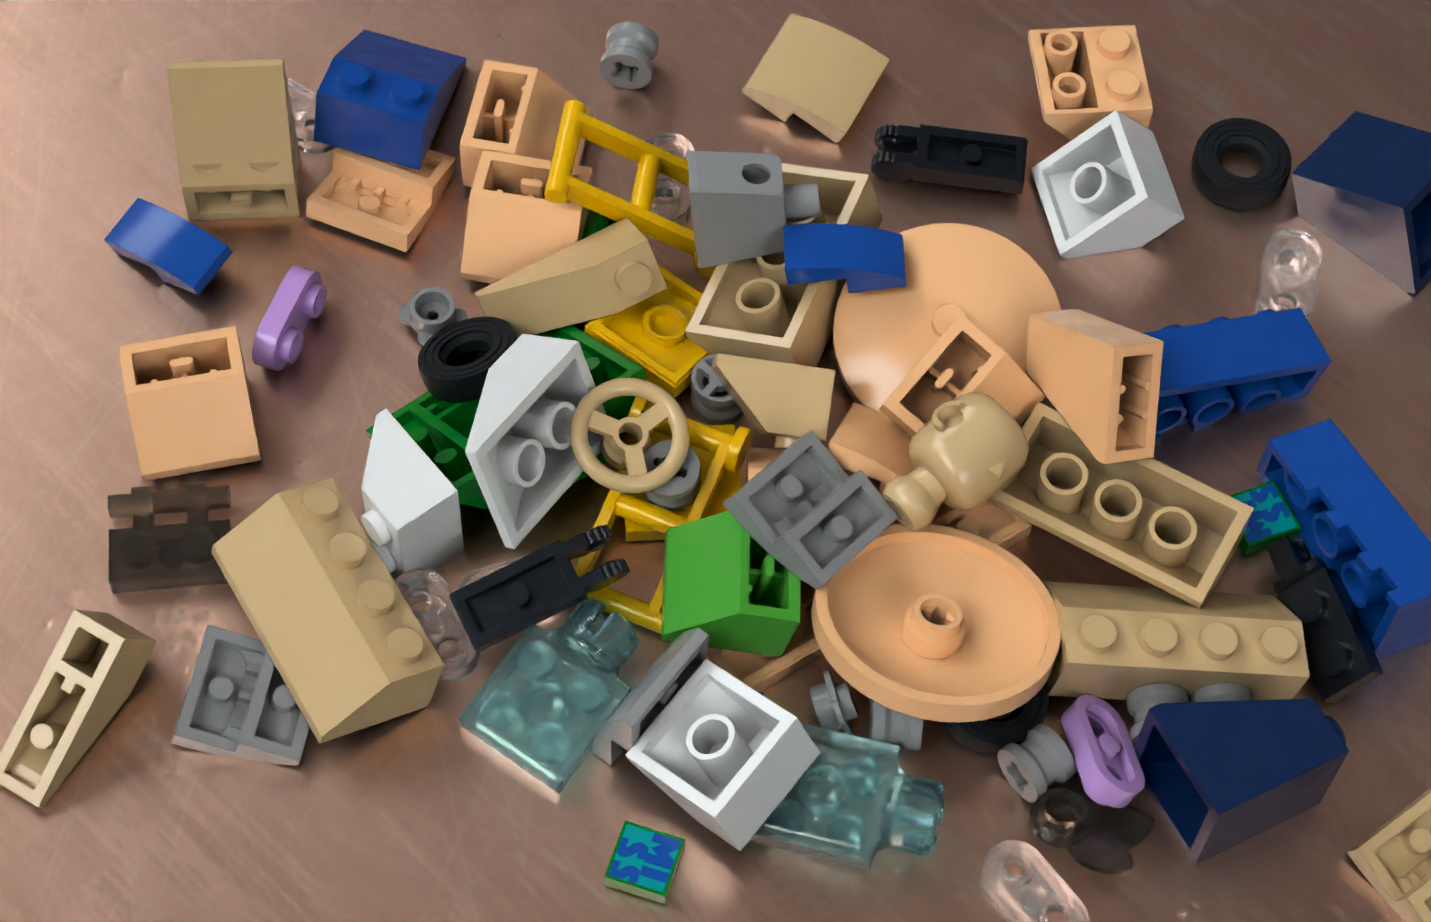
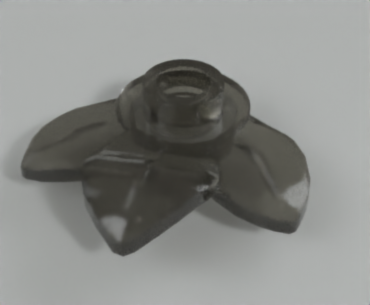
[1029,772,1155,874]

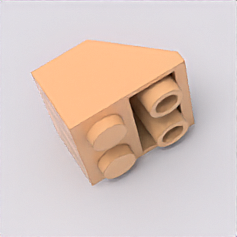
[1028,25,1153,140]
[459,59,593,187]
[460,150,593,284]
[879,314,1046,437]
[118,326,261,481]

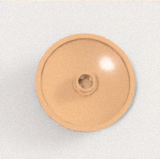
[833,223,1061,418]
[811,524,1061,723]

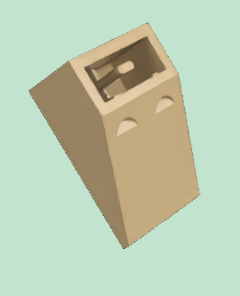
[167,58,302,221]

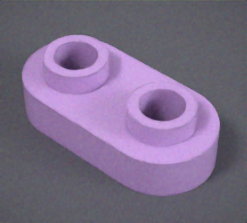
[252,265,327,371]
[1061,694,1145,808]

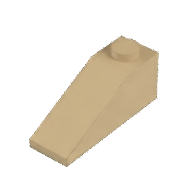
[475,217,668,338]
[0,609,157,807]

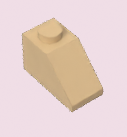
[712,353,835,450]

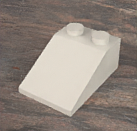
[465,333,606,549]

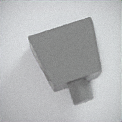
[687,151,820,268]

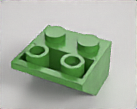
[661,511,801,657]

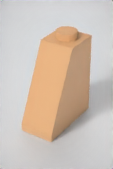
[1025,309,1164,464]

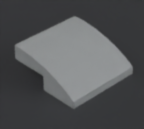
[722,430,899,590]
[171,625,310,765]
[592,628,709,766]

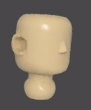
[882,392,1029,530]

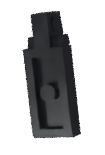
[1267,536,1383,704]

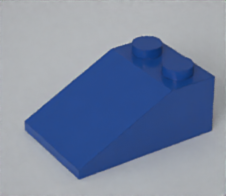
[313,29,466,170]

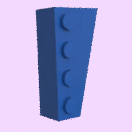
[1143,308,1332,444]
[1256,419,1431,660]

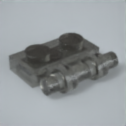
[108,481,232,594]

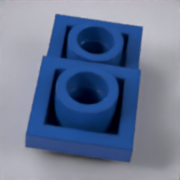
[104,198,233,295]
[783,224,906,293]

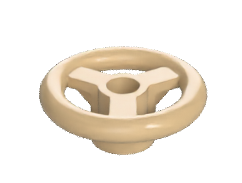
[570,378,690,493]

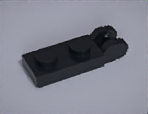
[871,124,1028,194]
[449,524,630,653]

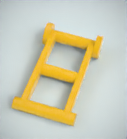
[544,100,717,279]
[575,397,753,634]

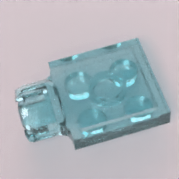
[457,598,639,794]
[749,723,945,870]

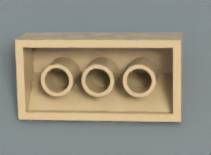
[685,163,883,367]
[986,402,1254,608]
[211,477,445,744]
[1042,581,1310,702]

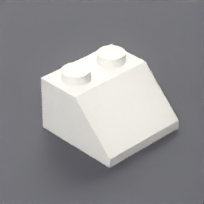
[1031,110,1185,259]
[361,408,464,589]
[625,659,820,851]

